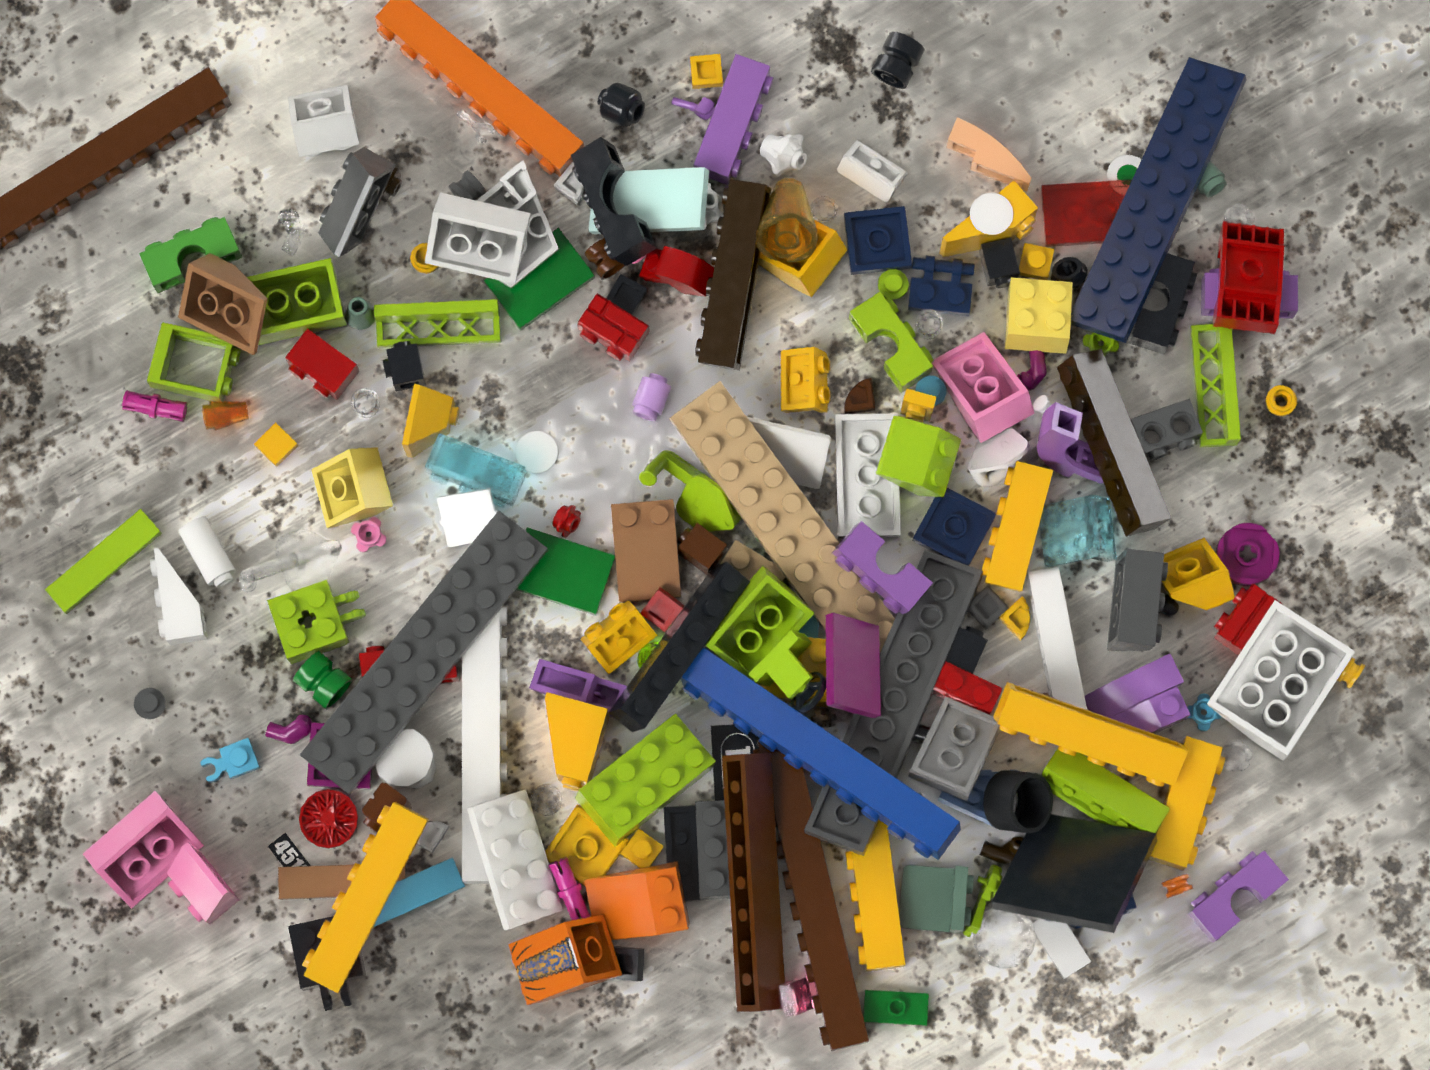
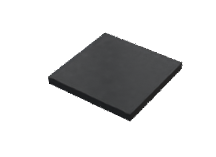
[992,814,1157,933]

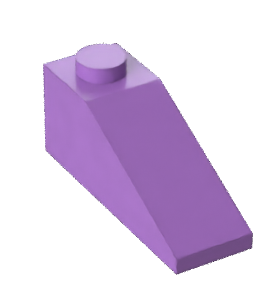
[1111,686,1191,734]

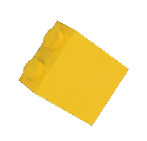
[545,692,610,792]

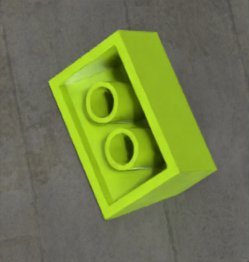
[705,566,814,681]

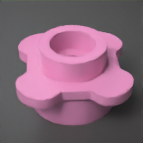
[351,517,386,552]

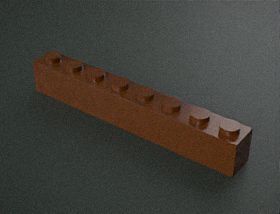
[722,753,787,1012]

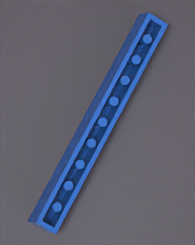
[681,647,961,860]

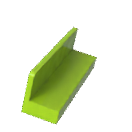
[1041,748,1170,833]

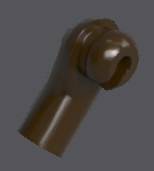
[979,836,1023,865]

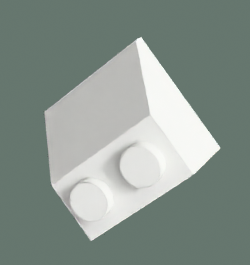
[288,85,359,157]

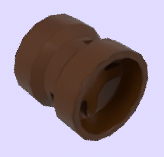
[584,238,625,280]

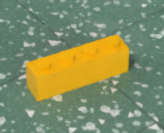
[981,461,1053,592]
[1149,736,1225,871]

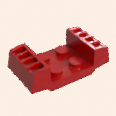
[1213,221,1285,335]

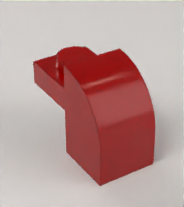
[639,246,714,297]

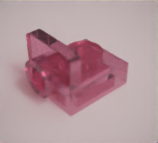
[779,977,814,1017]

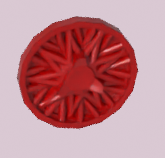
[299,789,358,849]

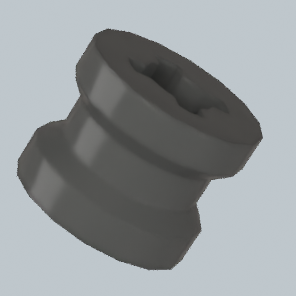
[449,170,486,200]

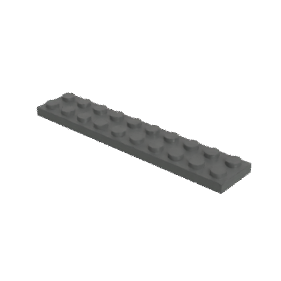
[300,510,548,795]
[804,550,983,856]

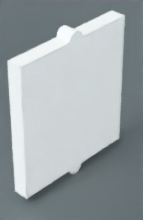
[437,488,498,547]

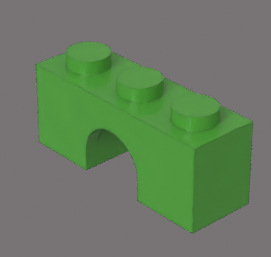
[139,217,242,293]

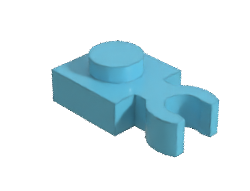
[200,738,260,783]

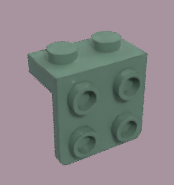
[899,865,974,933]

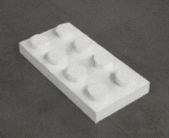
[835,413,901,539]
[467,789,563,930]

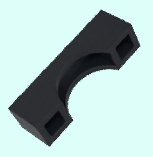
[571,137,657,266]

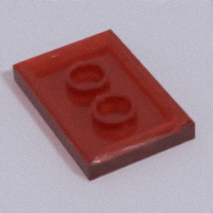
[1041,180,1132,247]

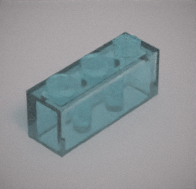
[425,433,527,508]

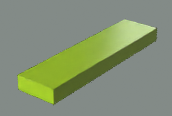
[45,509,162,614]

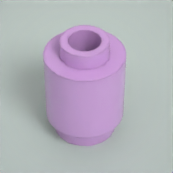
[632,373,671,422]

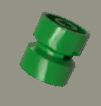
[293,651,353,710]

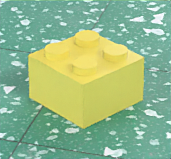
[1005,277,1073,354]

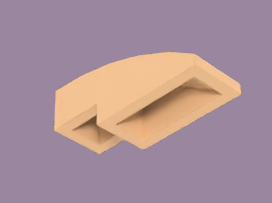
[946,117,1031,192]

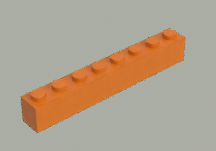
[375,0,584,177]

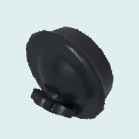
[1051,257,1088,289]

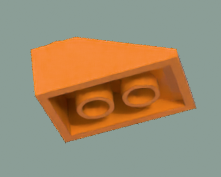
[584,861,690,940]

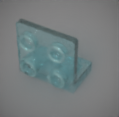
[1040,495,1117,567]

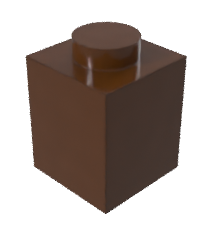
[677,523,727,575]

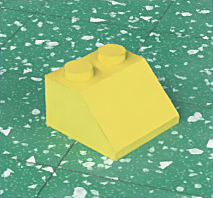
[311,447,393,528]

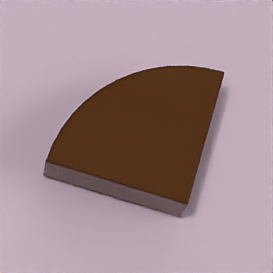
[844,378,875,414]

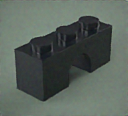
[1129,253,1198,355]

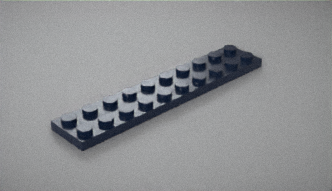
[1071,57,1247,343]

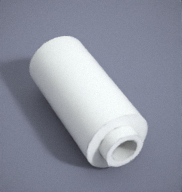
[178,516,236,588]

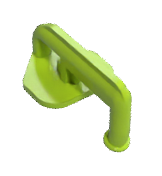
[639,450,742,531]

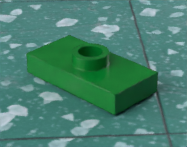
[863,990,929,1026]

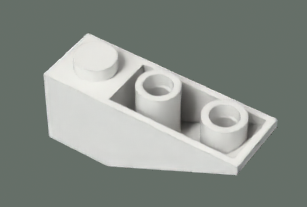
[150,548,207,645]

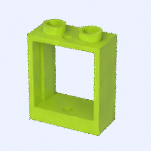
[147,322,241,404]

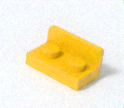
[781,347,831,413]
[580,601,658,674]

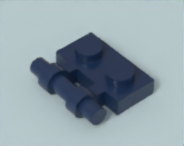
[908,255,975,316]

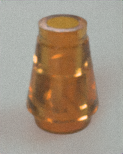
[202,401,249,431]

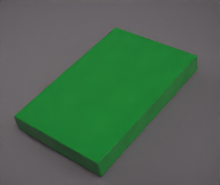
[484,227,595,331]
[517,527,615,616]

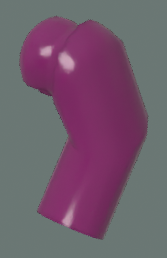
[1017,350,1047,391]
[265,714,312,744]

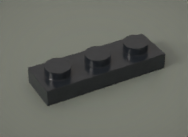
[664,805,701,902]

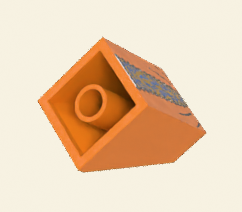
[508,914,622,1005]

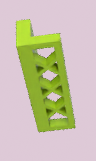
[374,299,501,348]
[1190,324,1241,448]

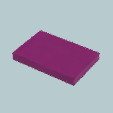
[825,612,881,718]

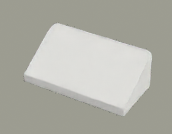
[837,140,908,203]

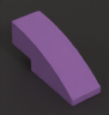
[1085,654,1184,718]
[529,659,627,718]

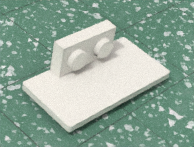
[699,417,831,489]

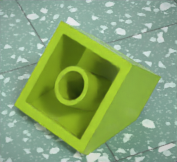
[876,416,961,497]

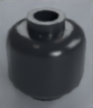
[597,82,645,127]

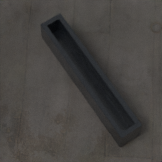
[608,562,750,732]

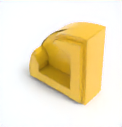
[999,596,1030,641]

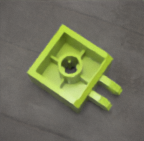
[267,579,366,664]

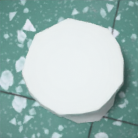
[376,729,436,788]

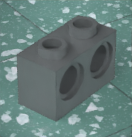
[1131,398,1203,461]

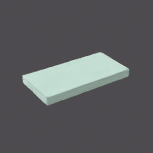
[589,167,709,234]

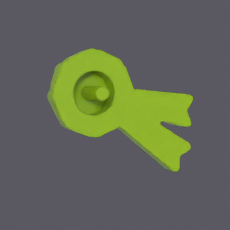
[962,864,1003,937]

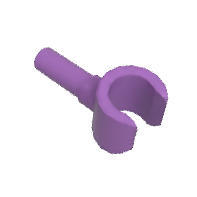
[672,97,715,120]

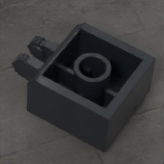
[288,916,366,1011]

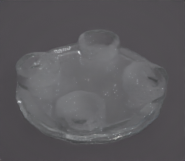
[973,908,1036,969]

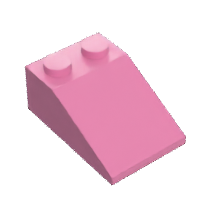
[932,332,1035,443]
[167,842,240,924]

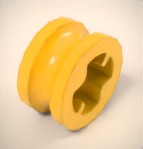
[1337,657,1365,689]

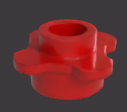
[552,505,581,538]

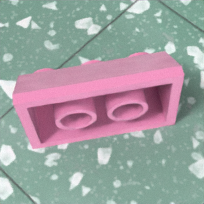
[83,791,204,909]

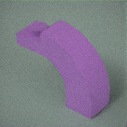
[1037,402,1104,484]

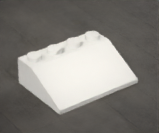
[1207,600,1355,761]

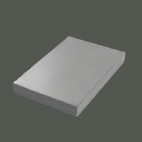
[908,696,1000,801]

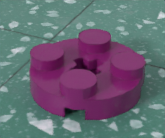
[1216,523,1280,586]

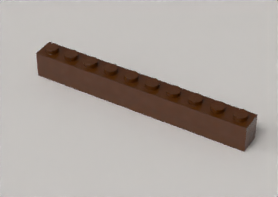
[0,67,232,250]
[752,740,869,1051]

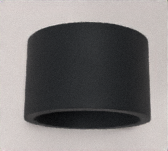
[983,770,1053,833]

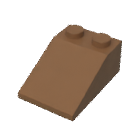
[178,253,268,355]
[611,499,681,603]

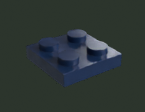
[844,206,912,275]
[912,488,996,566]

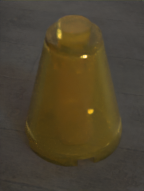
[756,178,818,262]

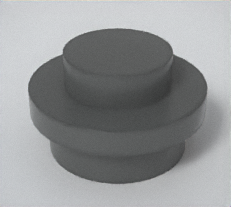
[134,688,166,720]

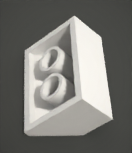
[425,192,531,284]

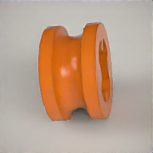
[1161,874,1193,898]

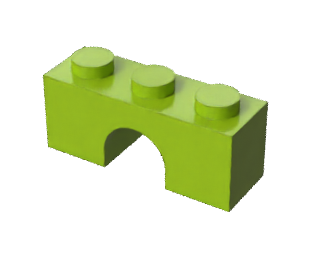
[849,292,934,393]

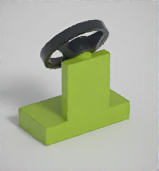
[748,630,826,713]

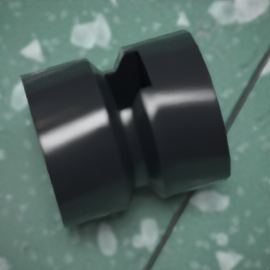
[871,32,925,89]

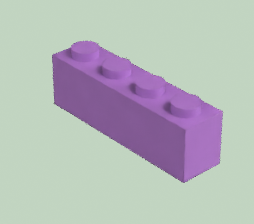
[694,54,774,185]

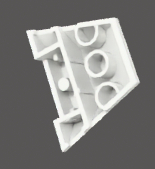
[428,160,559,288]

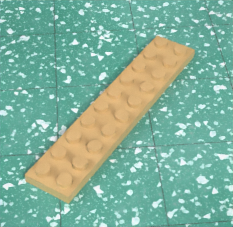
[669,381,895,652]

